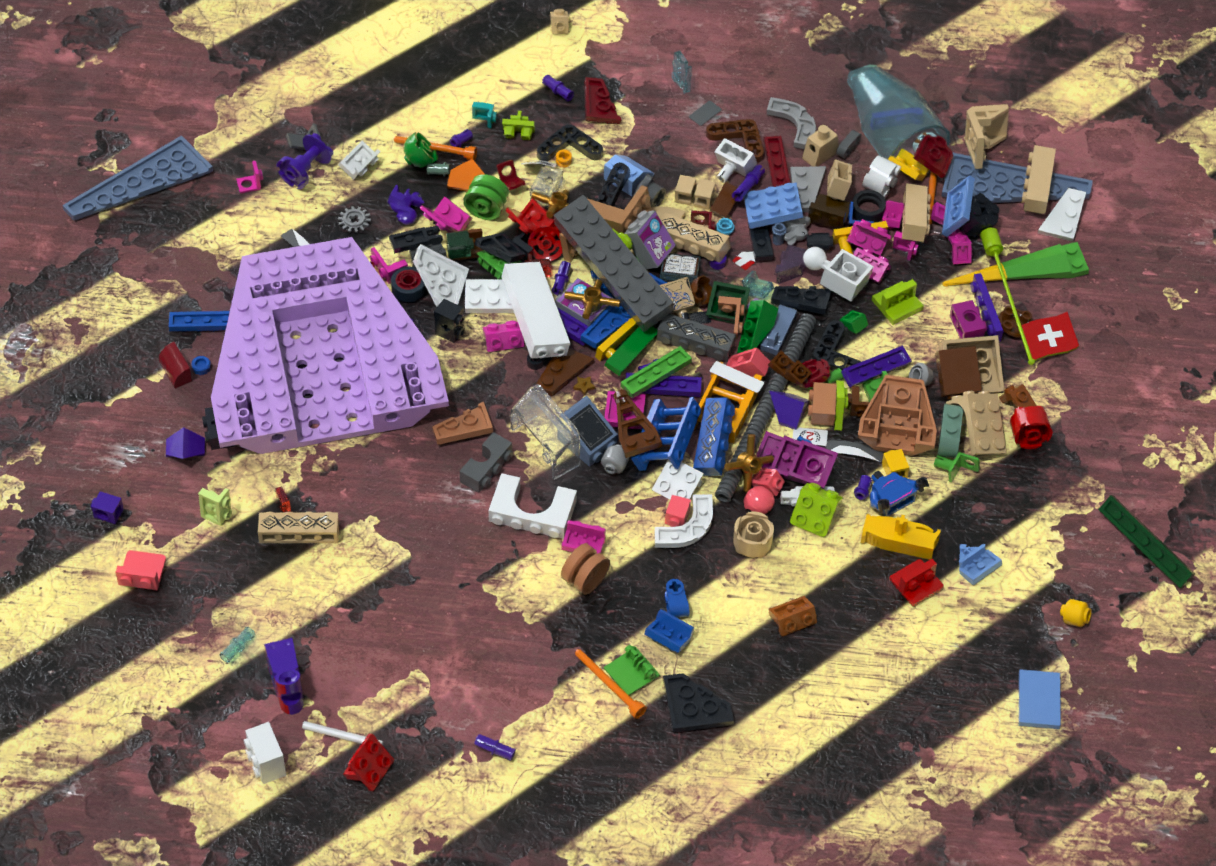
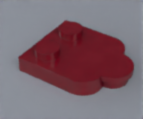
[913,135,953,178]

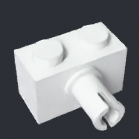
[715,138,757,183]

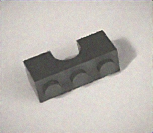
[460,432,513,493]

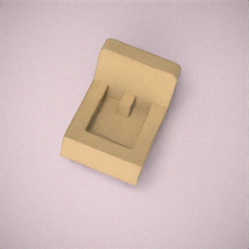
[550,9,569,34]

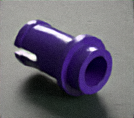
[450,129,473,148]
[854,475,873,500]

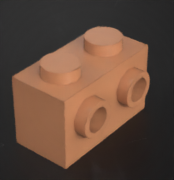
[808,382,837,426]

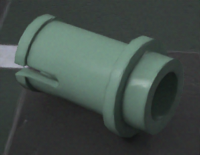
[427,162,450,176]

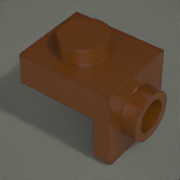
[847,386,870,417]

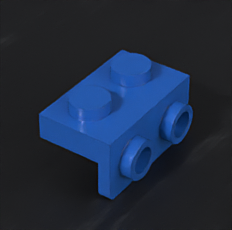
[644,609,694,653]

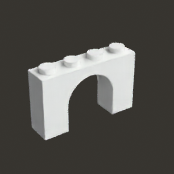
[488,473,577,539]

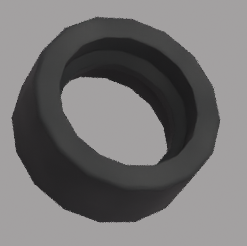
[852,190,886,223]

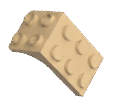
[946,391,1007,455]

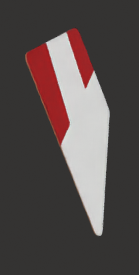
[732,252,756,270]

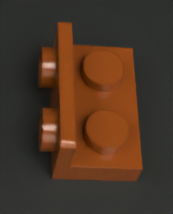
[768,596,817,636]

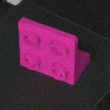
[420,197,472,233]

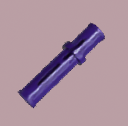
[732,165,765,202]

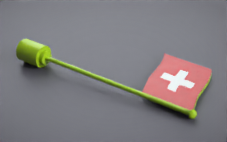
[980,228,1079,365]

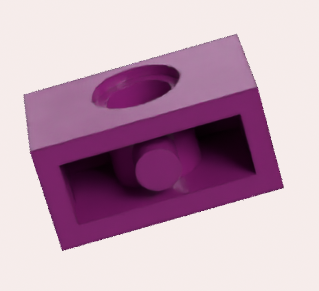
[949,300,987,339]

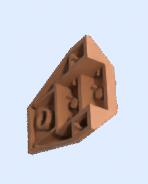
[858,375,937,456]

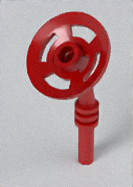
[528,225,563,262]

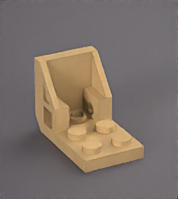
[965,104,1009,169]

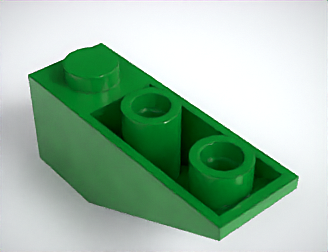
[737,300,779,353]

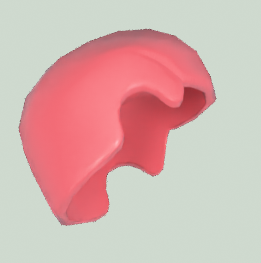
[743,486,775,514]

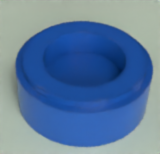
[191,356,211,375]

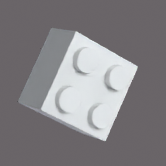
[244,722,286,784]

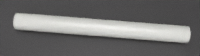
[302,721,383,745]

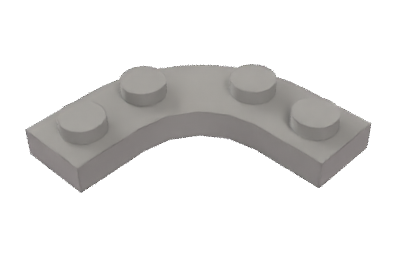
[767,97,816,149]

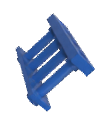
[631,397,701,471]

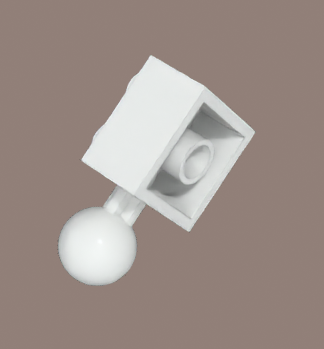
[803,247,874,301]

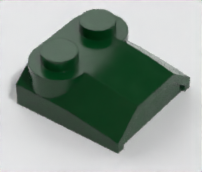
[706,281,750,324]

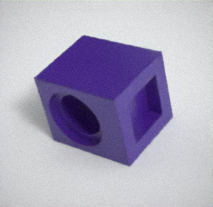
[91,492,124,524]

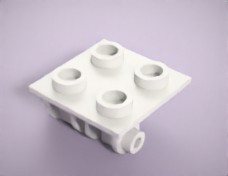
[652,459,704,499]

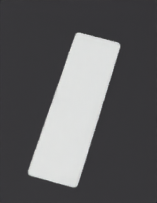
[710,361,764,393]

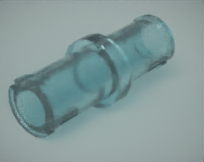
[219,627,255,663]

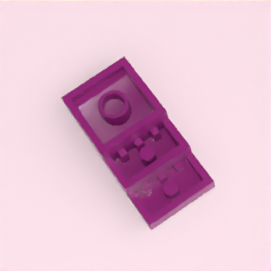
[756,431,838,489]

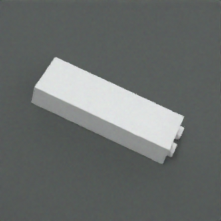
[501,262,570,358]

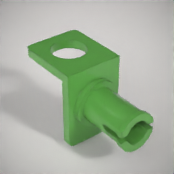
[934,452,980,483]

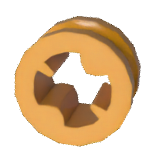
[556,150,572,167]

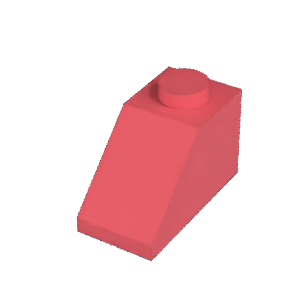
[726,348,770,377]

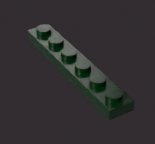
[1098,495,1195,588]

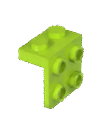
[790,483,843,537]

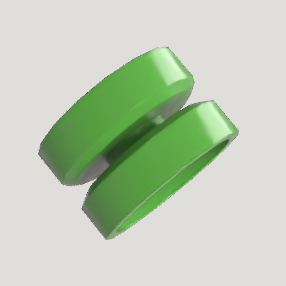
[463,174,509,220]

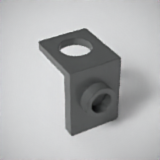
[286,123,320,150]

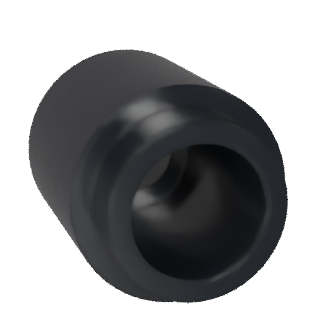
[807,233,833,251]

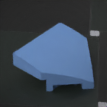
[959,544,1002,585]

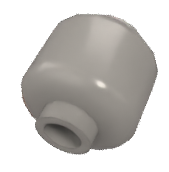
[601,445,629,474]

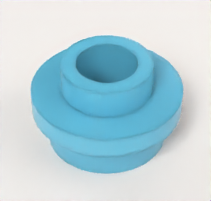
[716,218,734,235]

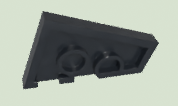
[771,286,832,315]

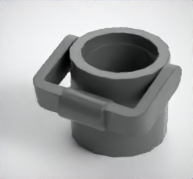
[632,174,666,207]

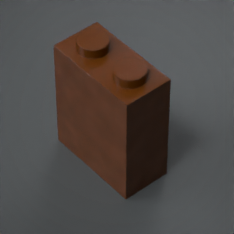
[935,346,982,400]

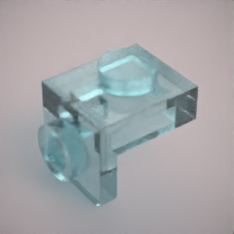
[742,271,774,299]

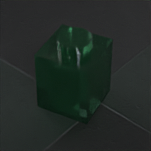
[446,231,474,259]

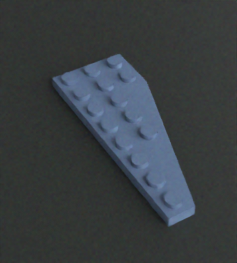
[942,153,1093,203]

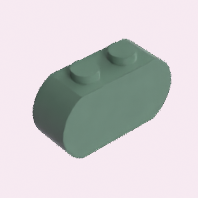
[937,404,963,459]

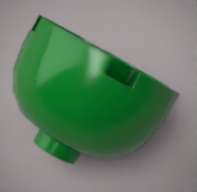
[403,132,438,168]

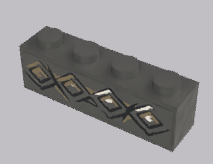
[657,314,736,362]

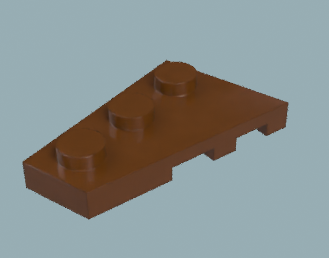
[535,349,594,396]

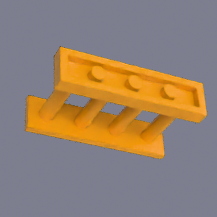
[694,362,762,444]

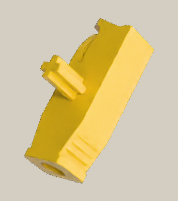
[860,514,941,560]

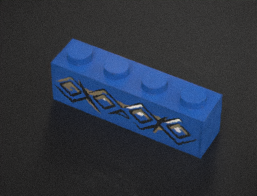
[693,398,735,476]

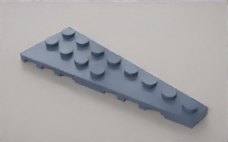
[63,136,213,220]

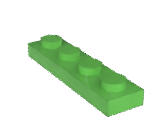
[621,346,692,399]

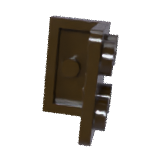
[808,194,850,229]

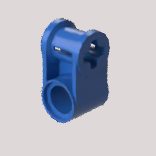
[665,579,690,618]

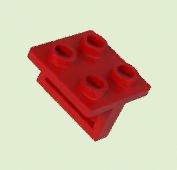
[889,559,944,606]
[343,733,394,791]

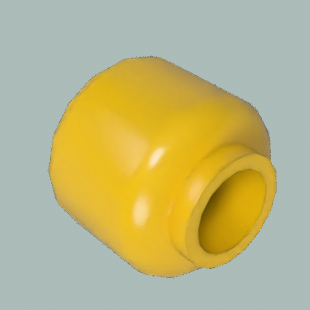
[1060,599,1092,627]

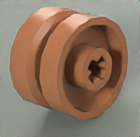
[561,543,610,595]

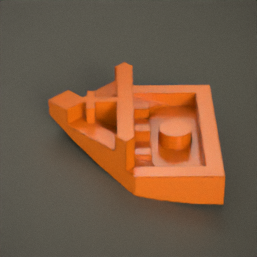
[447,159,484,191]

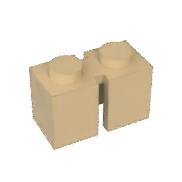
[827,160,852,201]
[674,175,715,210]

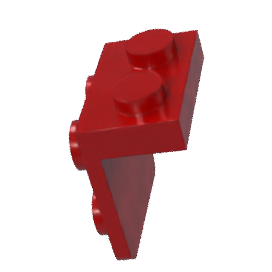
[505,198,555,238]

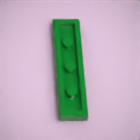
[604,326,658,376]

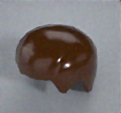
[690,275,712,306]

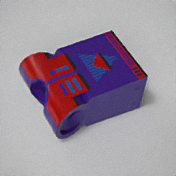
[264,638,304,715]

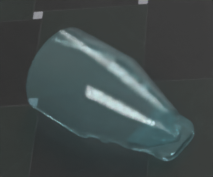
[847,65,950,159]

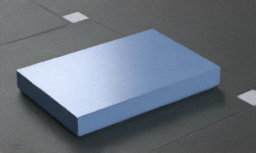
[942,176,975,237]
[1018,670,1060,729]

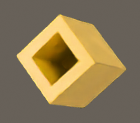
[882,449,910,478]

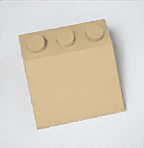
[938,335,1004,394]

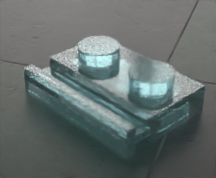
[671,51,692,93]

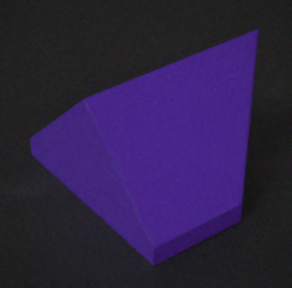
[769,390,810,430]
[166,427,205,459]

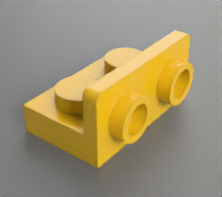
[888,149,929,181]

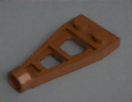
[613,389,662,458]

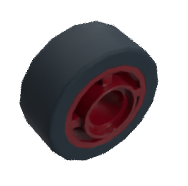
[391,266,426,302]

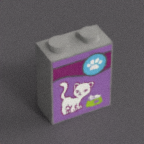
[624,210,676,269]
[555,278,613,326]

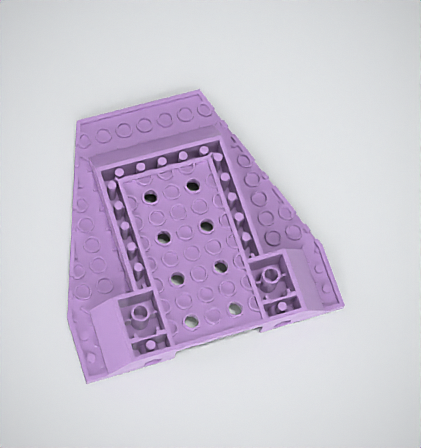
[211,237,449,454]

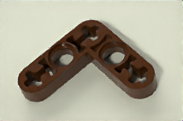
[706,119,764,163]

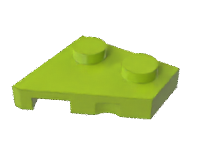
[834,380,848,431]

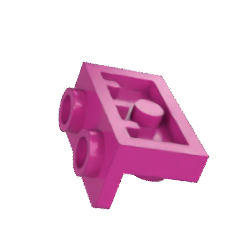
[847,220,891,256]
[853,248,891,284]

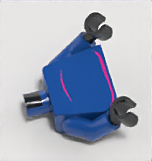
[870,471,929,516]

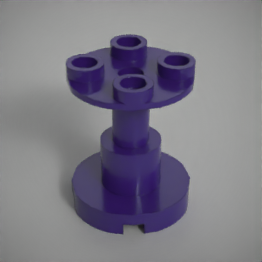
[276,133,334,190]

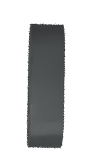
[836,130,862,159]

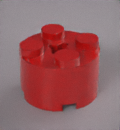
[1010,406,1053,449]

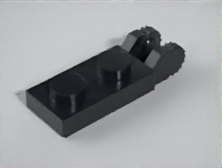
[748,223,773,261]
[389,226,444,254]

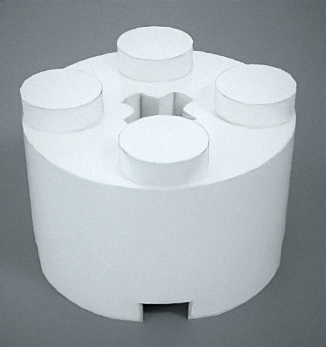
[862,156,901,198]

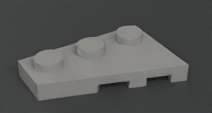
[790,166,826,212]

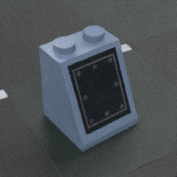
[558,396,618,467]

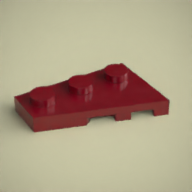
[584,77,621,124]

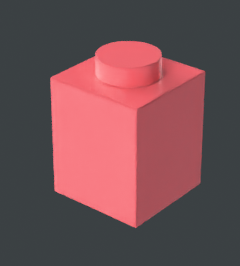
[665,495,691,527]

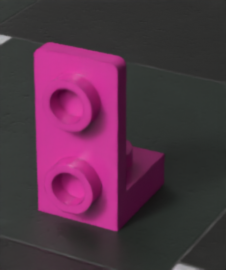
[947,229,972,264]
[370,247,408,284]

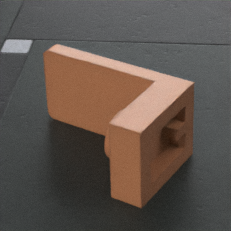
[718,296,745,339]

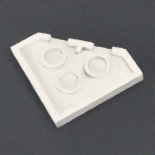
[413,244,469,307]

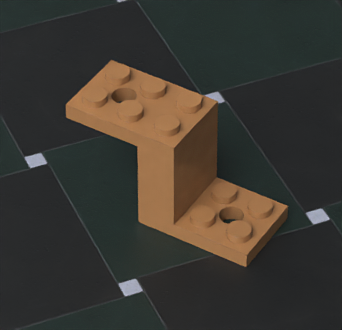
[559,185,652,262]

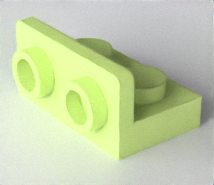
[198,488,232,526]

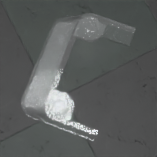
[509,384,580,480]

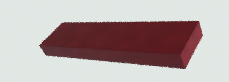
[763,136,790,187]

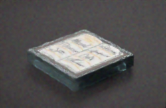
[660,253,701,282]

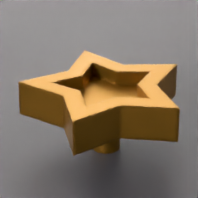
[573,376,595,396]

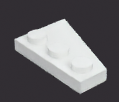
[1038,188,1086,242]

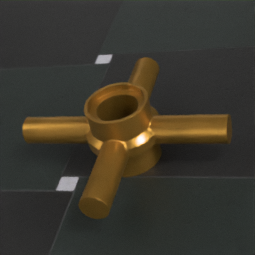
[531,190,570,218]
[564,279,621,319]
[724,434,774,492]

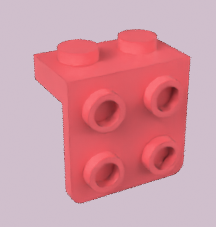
[116,550,166,590]

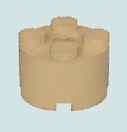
[733,512,774,558]

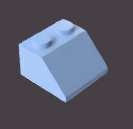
[604,154,654,196]

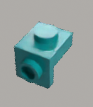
[472,101,497,128]

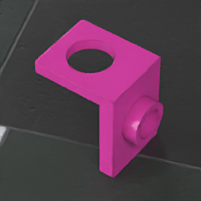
[236,161,263,194]

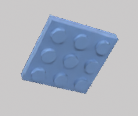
[744,182,803,229]

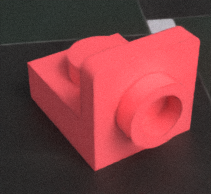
[751,468,785,496]

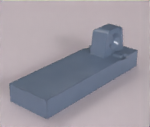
[760,305,797,355]

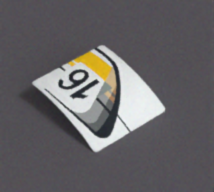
[521,160,557,167]

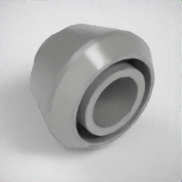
[909,363,934,386]

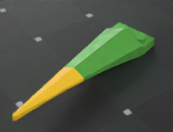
[943,242,1089,286]

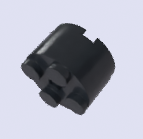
[961,193,1000,237]

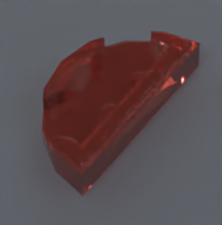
[275,486,291,513]

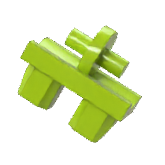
[502,110,535,140]

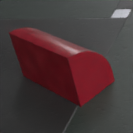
[159,342,192,389]

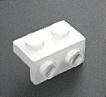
[338,141,381,180]

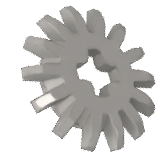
[338,206,371,232]

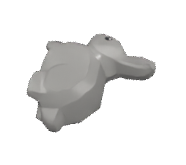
[780,215,811,246]

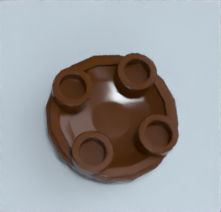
[998,306,1032,338]

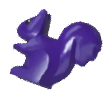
[387,185,425,225]

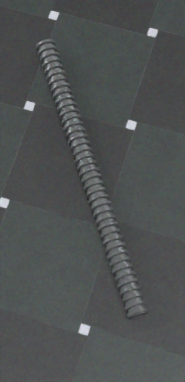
[715,314,816,503]

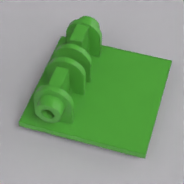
[477,250,523,279]
[603,645,660,695]

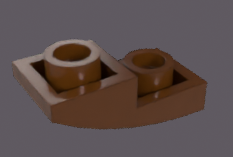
[710,181,737,218]
[768,350,812,386]

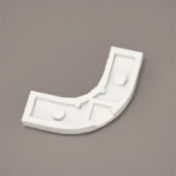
[654,494,713,548]

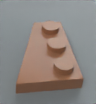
[432,402,493,445]

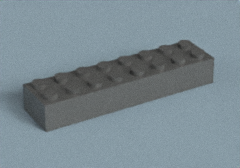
[554,195,674,332]

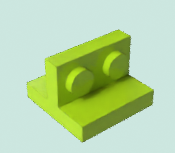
[872,279,924,325]

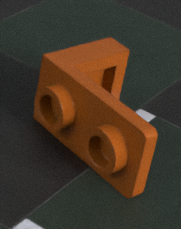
[999,384,1037,408]

